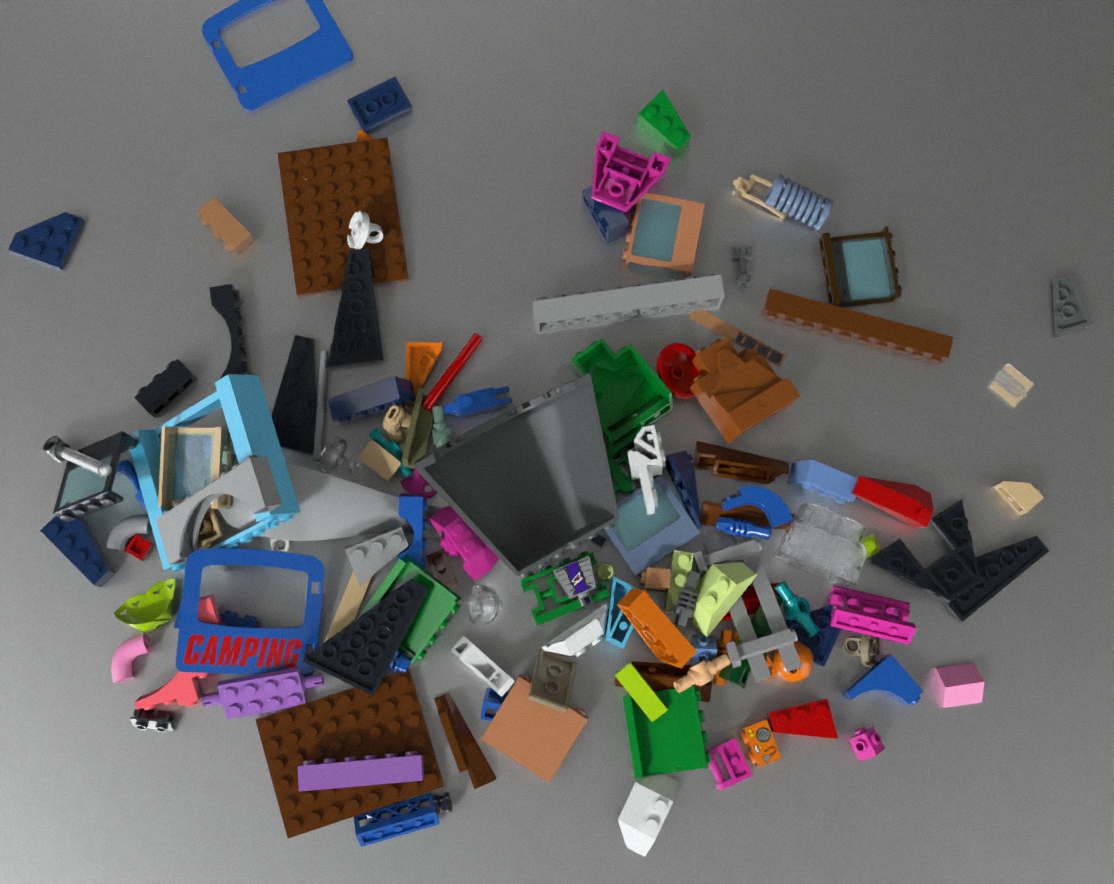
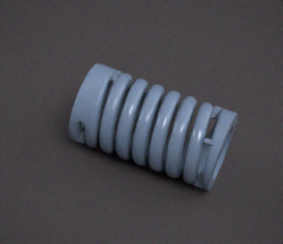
[764,173,834,231]

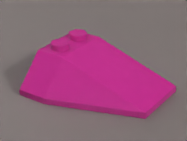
[592,131,671,212]
[428,506,499,582]

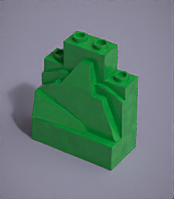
[571,338,674,448]

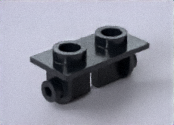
[130,708,176,732]

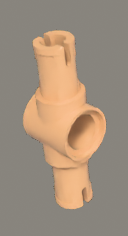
[673,654,730,693]

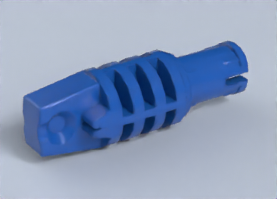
[716,517,772,540]

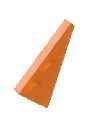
[405,342,444,409]

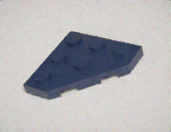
[8,212,84,270]
[785,605,841,667]

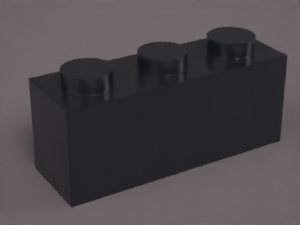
[134,359,197,418]

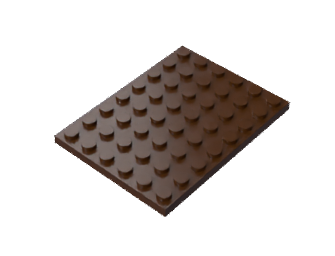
[277,137,409,297]
[255,669,445,838]

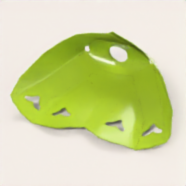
[114,578,175,633]

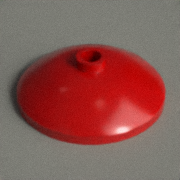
[657,343,701,399]

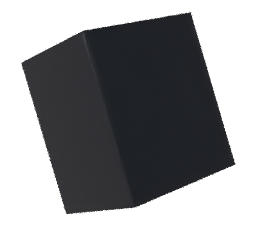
[590,534,607,548]

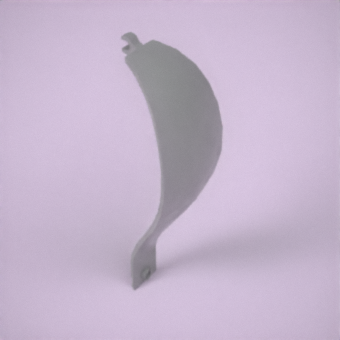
[202,454,442,541]

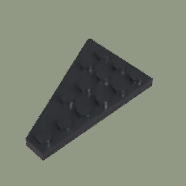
[303,578,429,696]

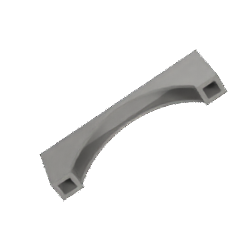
[156,455,282,565]

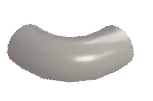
[105,514,152,551]

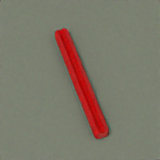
[422,333,482,411]

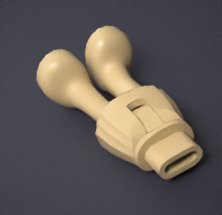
[383,405,412,445]

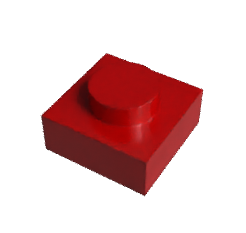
[125,534,154,561]

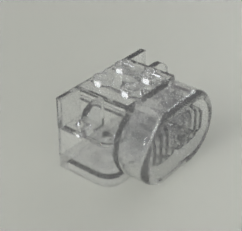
[773,503,867,588]

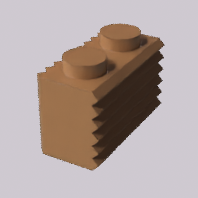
[639,567,671,592]

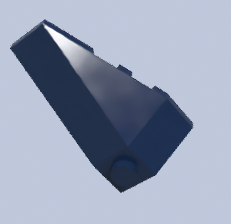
[665,450,702,531]

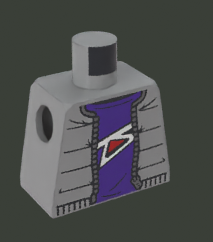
[553,556,596,607]

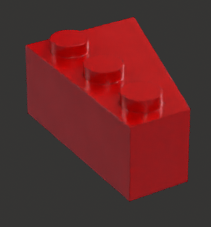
[765,699,838,739]

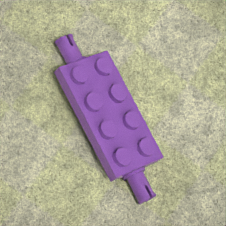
[201,667,324,719]

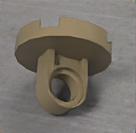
[843,634,881,667]

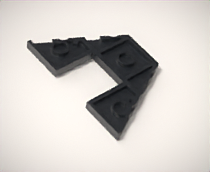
[868,499,981,603]

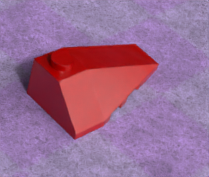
[851,476,934,528]

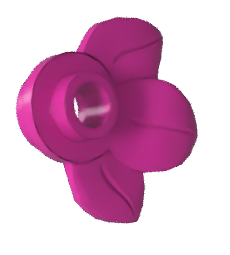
[400,469,437,499]

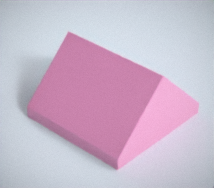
[934,663,985,708]

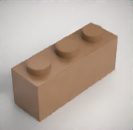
[197,196,255,255]

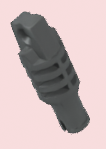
[674,571,701,627]

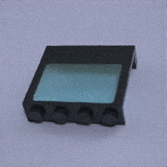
[53,431,138,522]

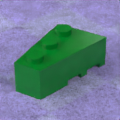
[637,89,691,158]

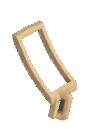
[733,174,795,219]

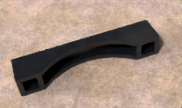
[209,284,249,379]

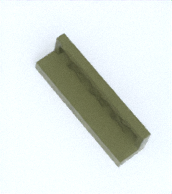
[402,388,438,469]

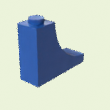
[843,654,923,705]

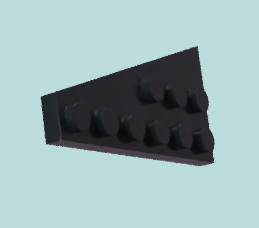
[327,248,384,368]
[271,335,317,455]
[941,536,1049,623]

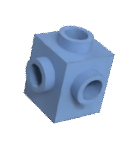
[690,635,717,664]

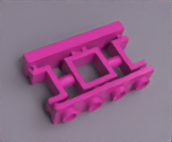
[828,585,916,645]

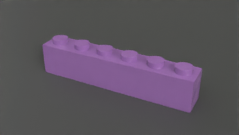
[298,751,424,792]

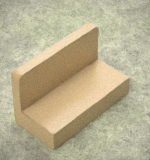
[358,440,402,482]

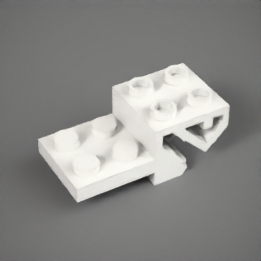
[628,425,666,515]

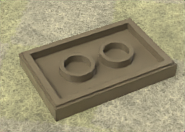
[528,648,577,713]

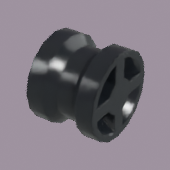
[433,791,453,816]

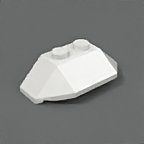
[542,602,610,657]
[618,774,680,856]

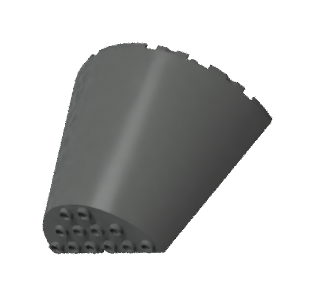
[412,374,619,578]

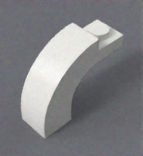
[451,636,515,697]

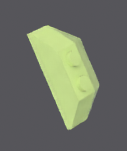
[691,562,757,637]

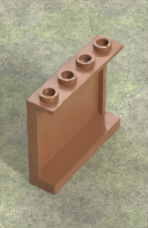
[481,674,588,783]

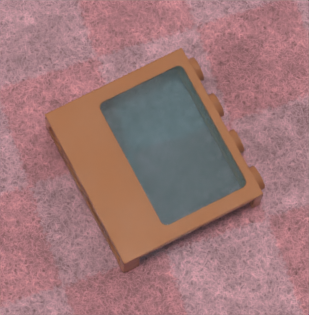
[622,192,705,278]

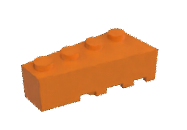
[617,588,697,668]

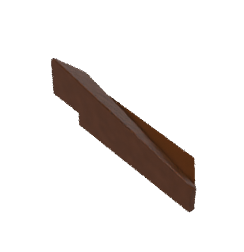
[693,441,790,484]
[700,497,795,530]
[615,661,712,702]
[434,693,496,789]

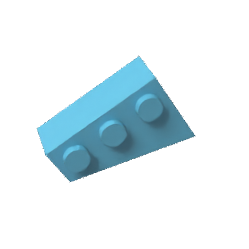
[605,577,638,649]

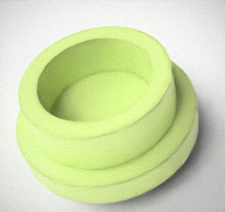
[595,562,615,582]

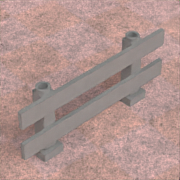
[694,533,802,682]

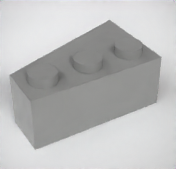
[345,526,409,586]

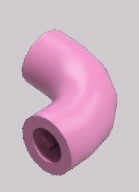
[111,633,151,683]

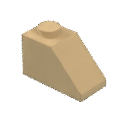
[994,481,1044,515]

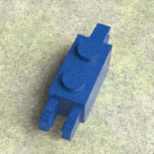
[443,386,513,418]

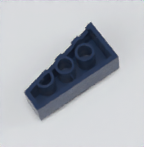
[327,376,416,424]
[40,502,116,587]

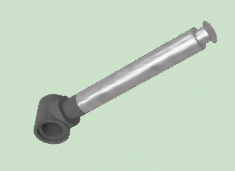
[43,436,112,476]

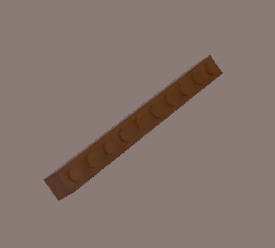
[762,289,953,364]

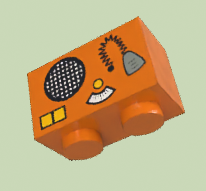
[740,719,781,767]

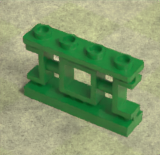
[520,551,611,626]

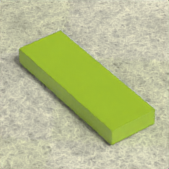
[615,662,668,722]

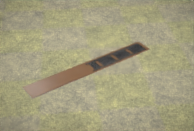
[688,310,787,367]

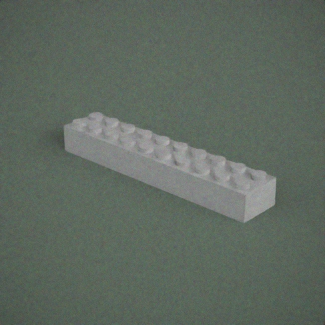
[532,273,725,334]

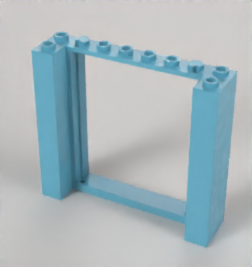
[130,374,300,572]

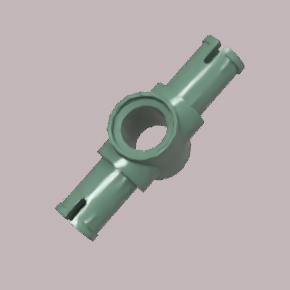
[431,406,453,448]

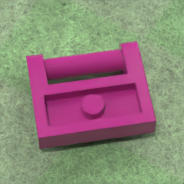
[706,738,753,791]

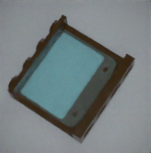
[818,226,902,308]

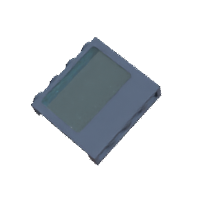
[605,475,700,578]

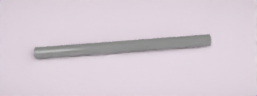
[313,351,328,462]

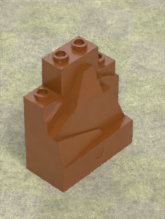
[690,337,800,445]

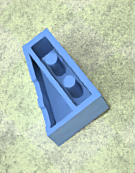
[787,459,858,504]

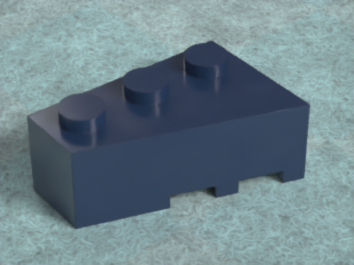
[582,186,629,244]

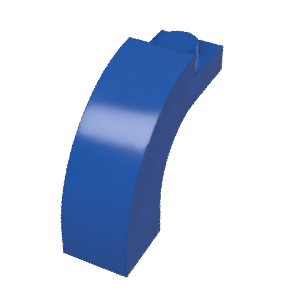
[721,486,793,528]

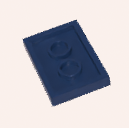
[347,77,413,133]

